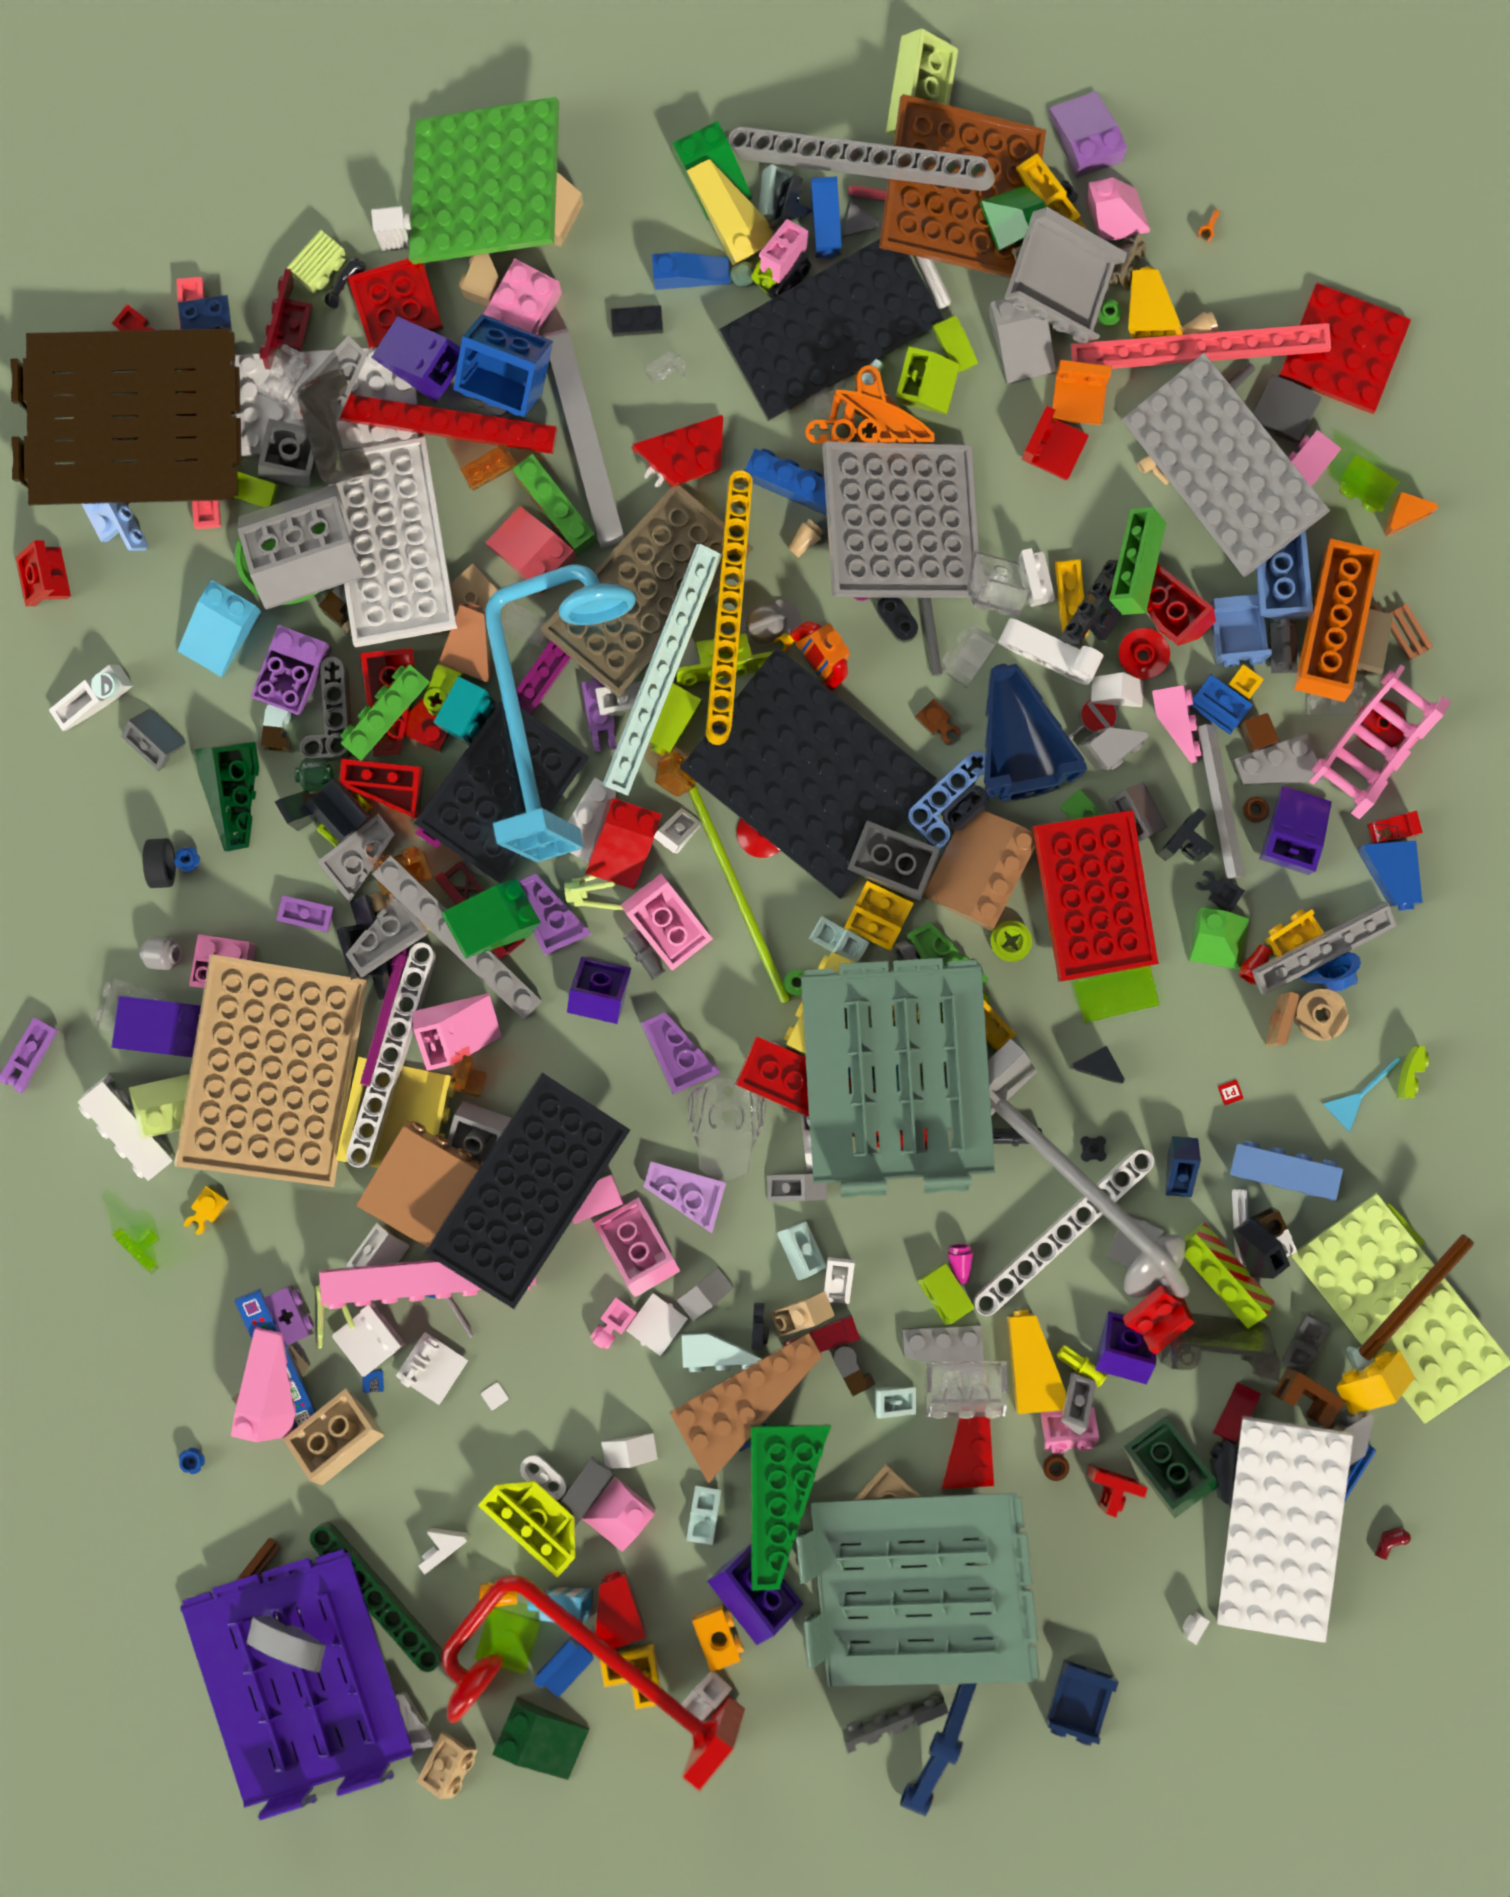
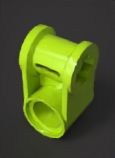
[423,664,464,717]

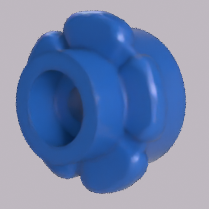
[174,846,200,872]
[179,1448,205,1474]

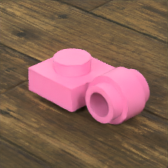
[590,1297,637,1349]

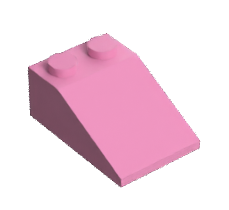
[621,873,713,971]
[593,1197,680,1297]

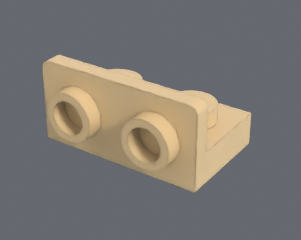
[416,1733,478,1799]

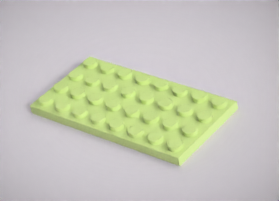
[1291,1192,1510,1424]

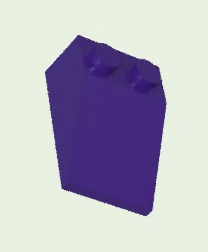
[111,996,201,1058]

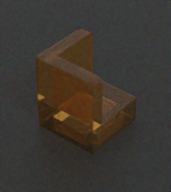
[655,752,695,797]

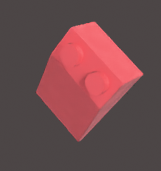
[485,506,576,595]

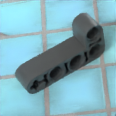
[299,657,352,762]

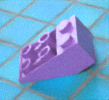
[251,625,332,716]

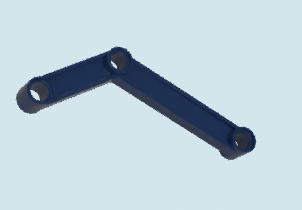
[900,1612,993,1817]

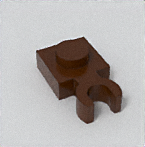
[915,698,961,745]

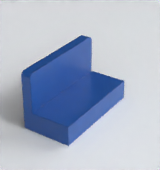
[533,1636,594,1697]

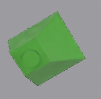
[1189,907,1249,970]

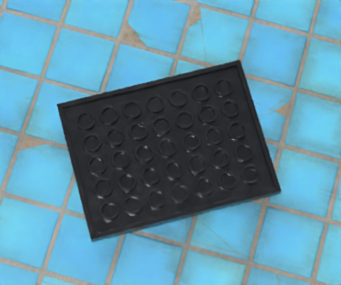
[679,647,937,899]

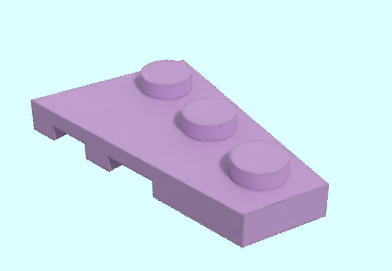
[643,1161,726,1233]

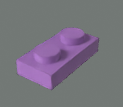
[276,895,335,933]

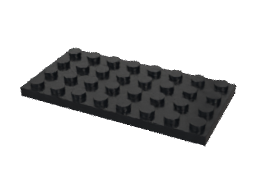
[718,239,944,421]
[424,1072,630,1309]

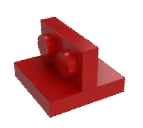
[15,540,71,607]
[1123,1285,1195,1355]
[1086,1464,1148,1518]

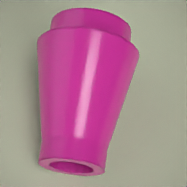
[947,1244,973,1284]

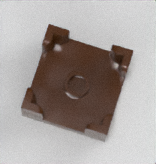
[1271,1367,1345,1428]

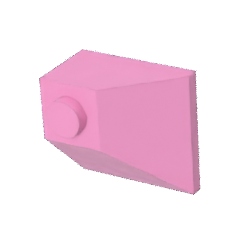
[1087,177,1150,241]
[581,1476,656,1552]

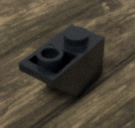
[1232,1218,1290,1279]

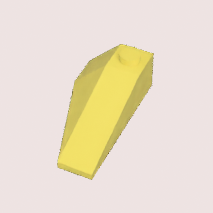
[686,159,774,266]

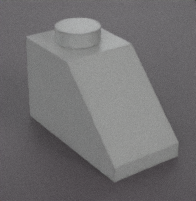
[767,1173,827,1202]

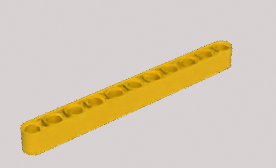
[706,470,753,745]

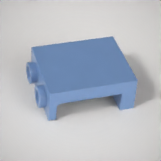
[1210,594,1272,667]

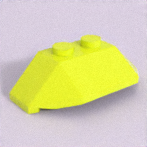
[478,1481,576,1578]

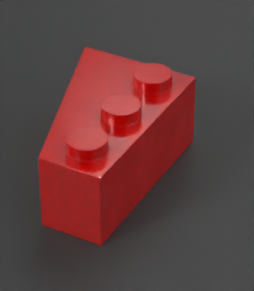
[340,759,424,819]

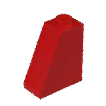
[595,1570,647,1649]

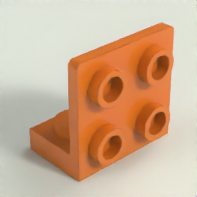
[1052,360,1112,425]

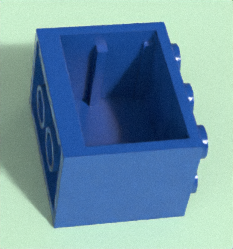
[453,314,553,417]

